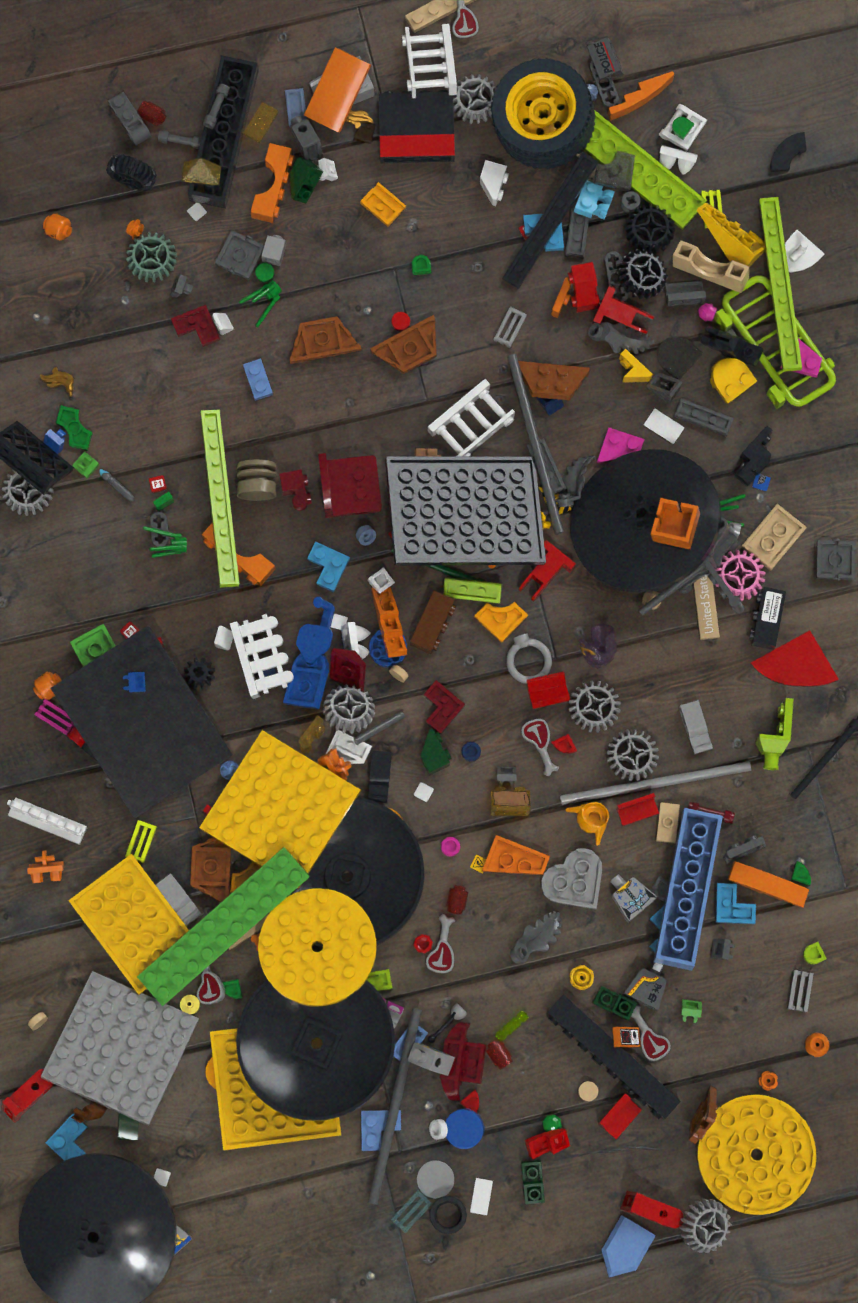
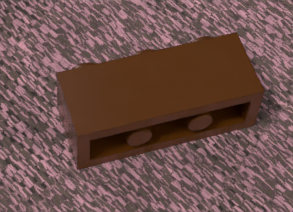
[410,590,456,654]

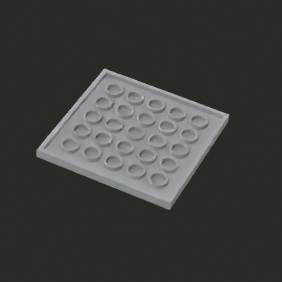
[41,971,199,1126]

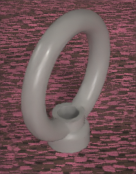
[506,633,552,684]

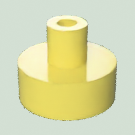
[180,995,200,1015]

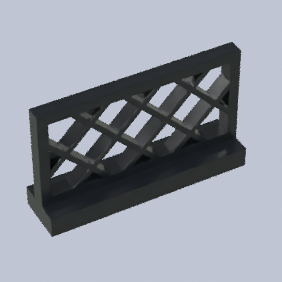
[0,421,74,495]

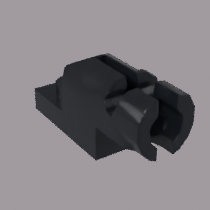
[701,326,764,367]
[734,426,773,486]

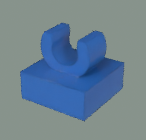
[44,429,66,454]
[123,672,146,692]

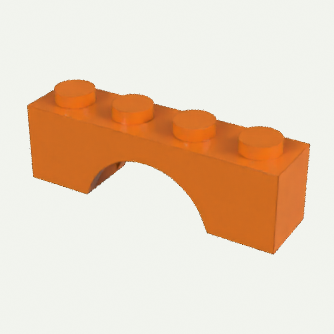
[251,143,294,223]
[202,523,275,587]

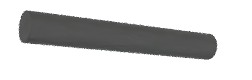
[354,711,405,745]

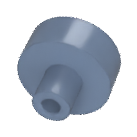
[356,525,376,546]

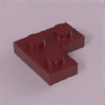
[171,305,220,347]
[424,680,465,735]

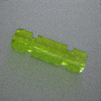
[495,1010,529,1042]

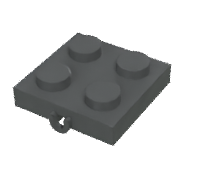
[215,230,265,280]
[816,538,856,581]
[723,835,766,864]

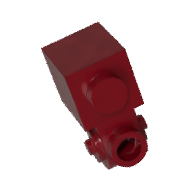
[279,469,312,511]

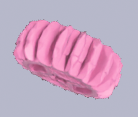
[716,550,766,601]

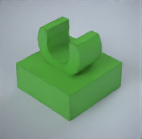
[72,451,99,479]
[681,999,702,1023]

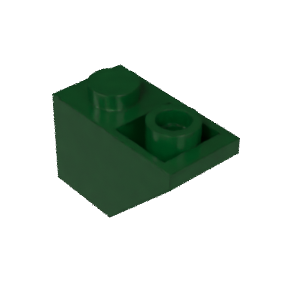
[290,157,324,204]
[420,728,452,776]

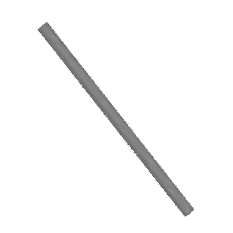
[560,761,751,805]

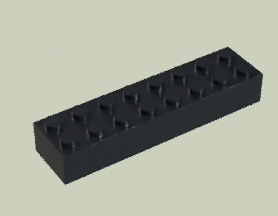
[188,55,259,209]

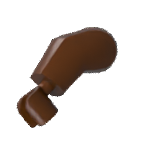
[71,1100,107,1123]

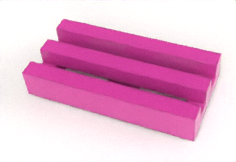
[34,699,74,735]

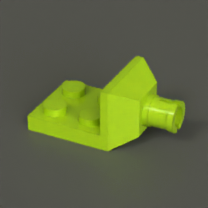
[755,698,794,770]

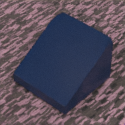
[536,397,564,415]

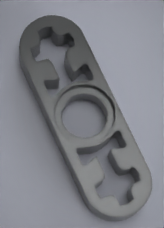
[590,60,619,110]
[604,251,628,302]

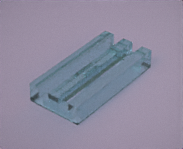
[391,1190,432,1233]

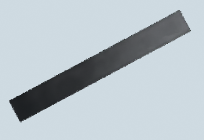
[502,152,599,289]

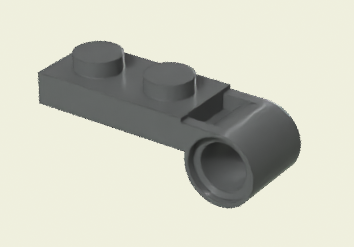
[108,92,152,146]

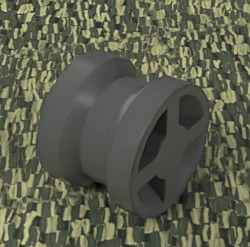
[621,191,640,214]

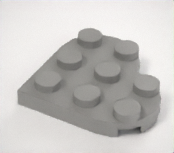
[541,848,602,909]

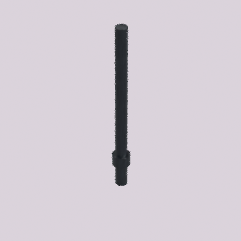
[790,717,858,800]

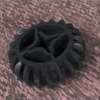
[106,154,157,191]
[625,204,675,254]
[617,249,668,300]

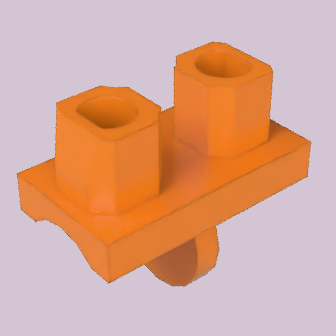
[318,748,352,781]
[27,850,64,883]

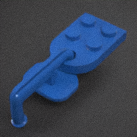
[283,597,335,709]

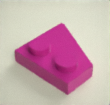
[780,338,822,378]

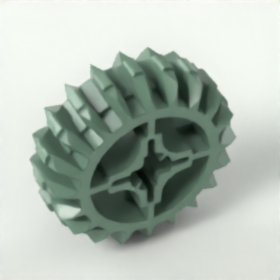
[126,232,177,283]

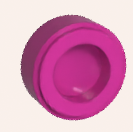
[441,837,460,857]

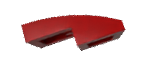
[525,1128,570,1159]

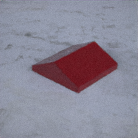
[330,648,366,692]

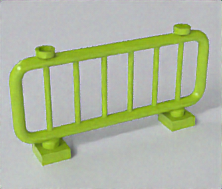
[714,275,836,409]

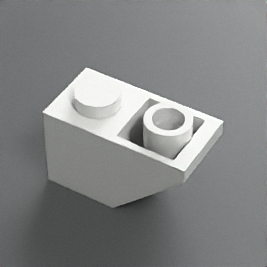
[480,160,509,206]

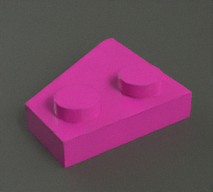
[597,428,644,463]

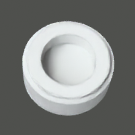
[429,1119,448,1140]

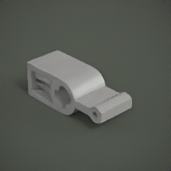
[679,700,713,755]
[156,873,202,926]

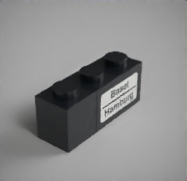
[749,587,786,650]

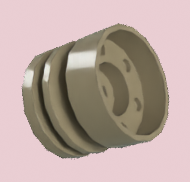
[237,459,276,501]

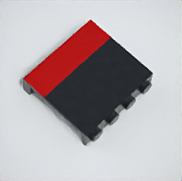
[379,90,455,163]

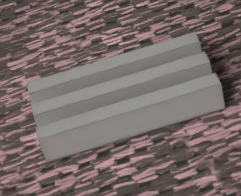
[494,307,527,348]
[787,970,814,1012]

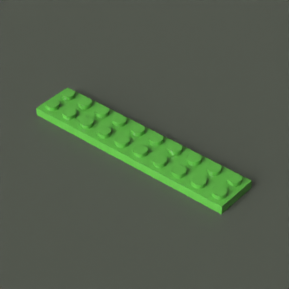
[137,847,310,1006]

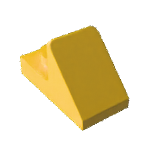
[619,349,653,382]

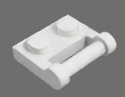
[659,104,707,152]

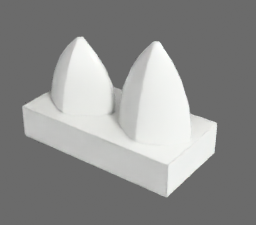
[660,145,698,175]
[341,622,371,659]

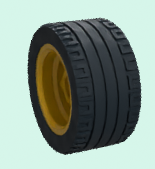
[491,58,595,169]

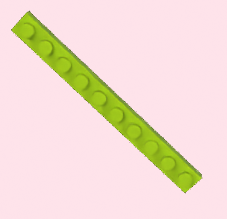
[759,197,802,372]
[200,410,240,588]

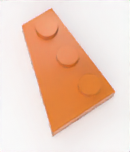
[482,835,550,875]

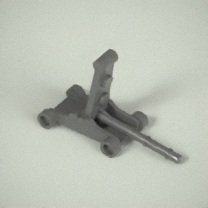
[638,517,744,616]

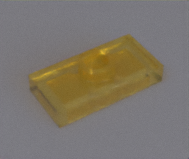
[244,102,278,143]

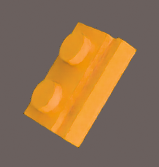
[360,182,406,227]

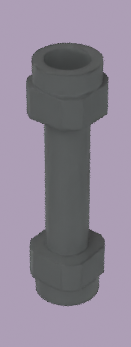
[203,84,230,129]
[158,131,201,149]

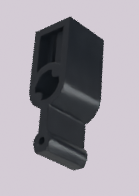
[368,750,392,803]

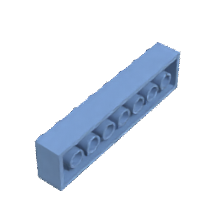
[654,808,723,971]

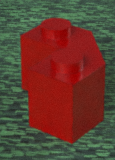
[567,262,600,313]

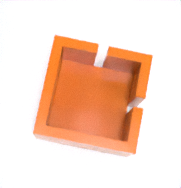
[651,498,700,549]

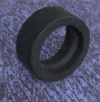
[429,1196,467,1234]

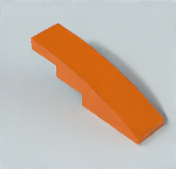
[608,71,674,121]
[371,586,407,658]
[728,861,809,908]

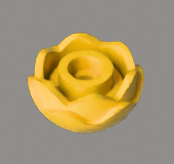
[570,965,594,990]

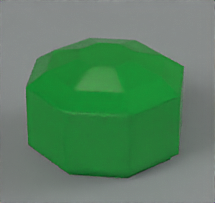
[542,1115,562,1132]

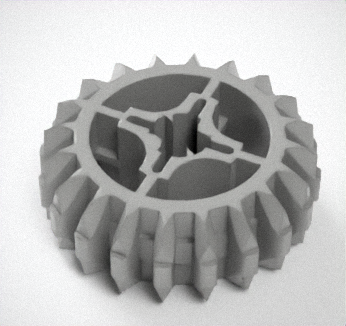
[453,74,497,124]
[2,470,54,516]
[569,681,621,733]
[323,684,375,735]
[606,729,659,781]
[679,1199,732,1253]

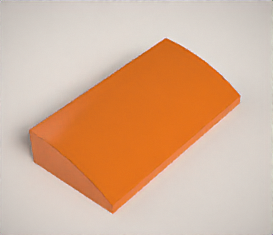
[304,47,371,133]

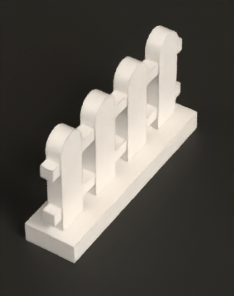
[230,614,294,699]
[7,797,87,845]

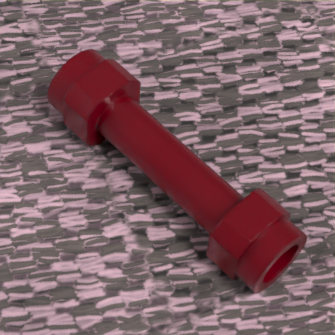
[688,802,735,824]

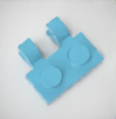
[574,181,615,220]

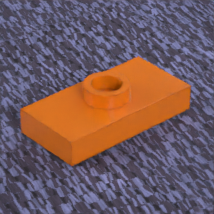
[551,277,572,318]

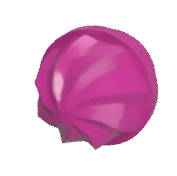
[698,303,717,322]

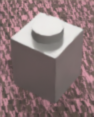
[262,235,286,266]

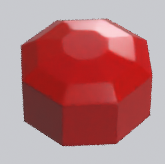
[413,934,433,954]

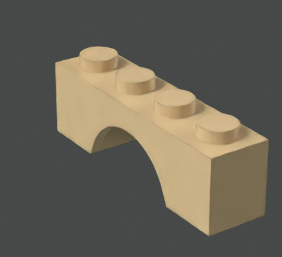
[673,241,749,293]

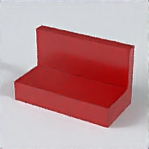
[527,671,570,709]
[616,793,659,827]
[598,1093,642,1139]

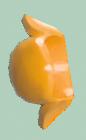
[566,802,609,846]

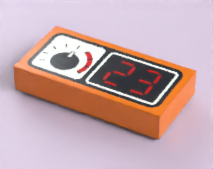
[613,1027,641,1048]

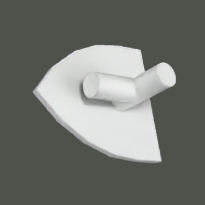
[785,230,824,273]

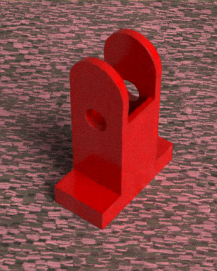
[593,285,655,334]
[518,540,576,602]
[2,1069,53,1123]
[620,1191,684,1228]

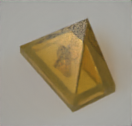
[181,158,221,185]

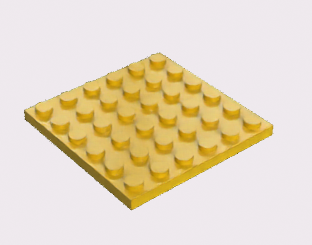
[199,730,361,889]
[210,1028,341,1151]

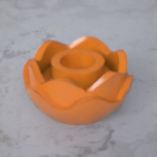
[805,1032,829,1057]

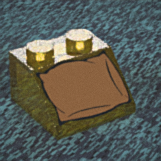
[490,787,531,816]

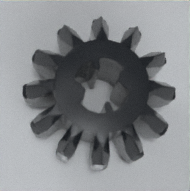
[183,657,215,690]

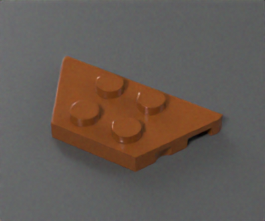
[370,315,437,374]
[290,316,361,364]
[518,361,590,400]
[190,837,231,902]
[689,1086,718,1144]

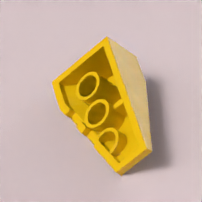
[697,203,766,267]

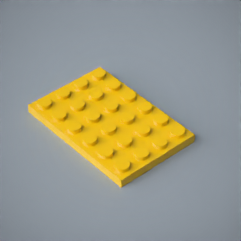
[69,854,189,995]

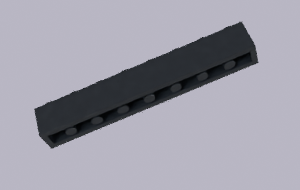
[547,994,681,1120]

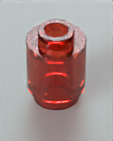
[138,101,167,126]
[446,885,469,915]
[486,1039,513,1070]

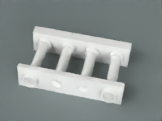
[402,24,457,98]
[428,379,515,457]

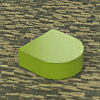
[803,942,826,965]

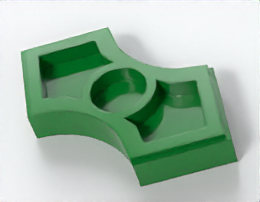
[56,405,93,451]

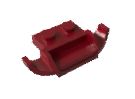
[440,1022,486,1101]

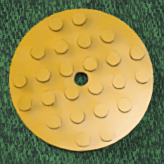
[258,888,377,1006]
[697,1095,816,1215]

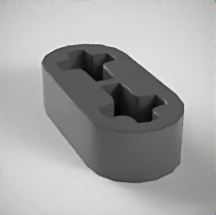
[150,512,169,547]

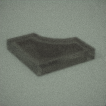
[594,151,635,192]

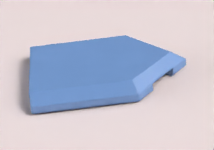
[602,1215,656,1277]

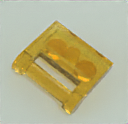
[299,715,325,754]

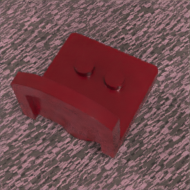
[318,453,382,518]

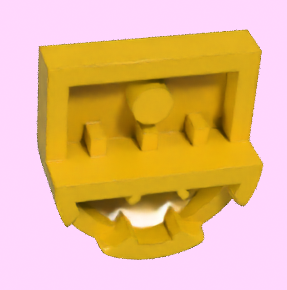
[710,358,757,404]

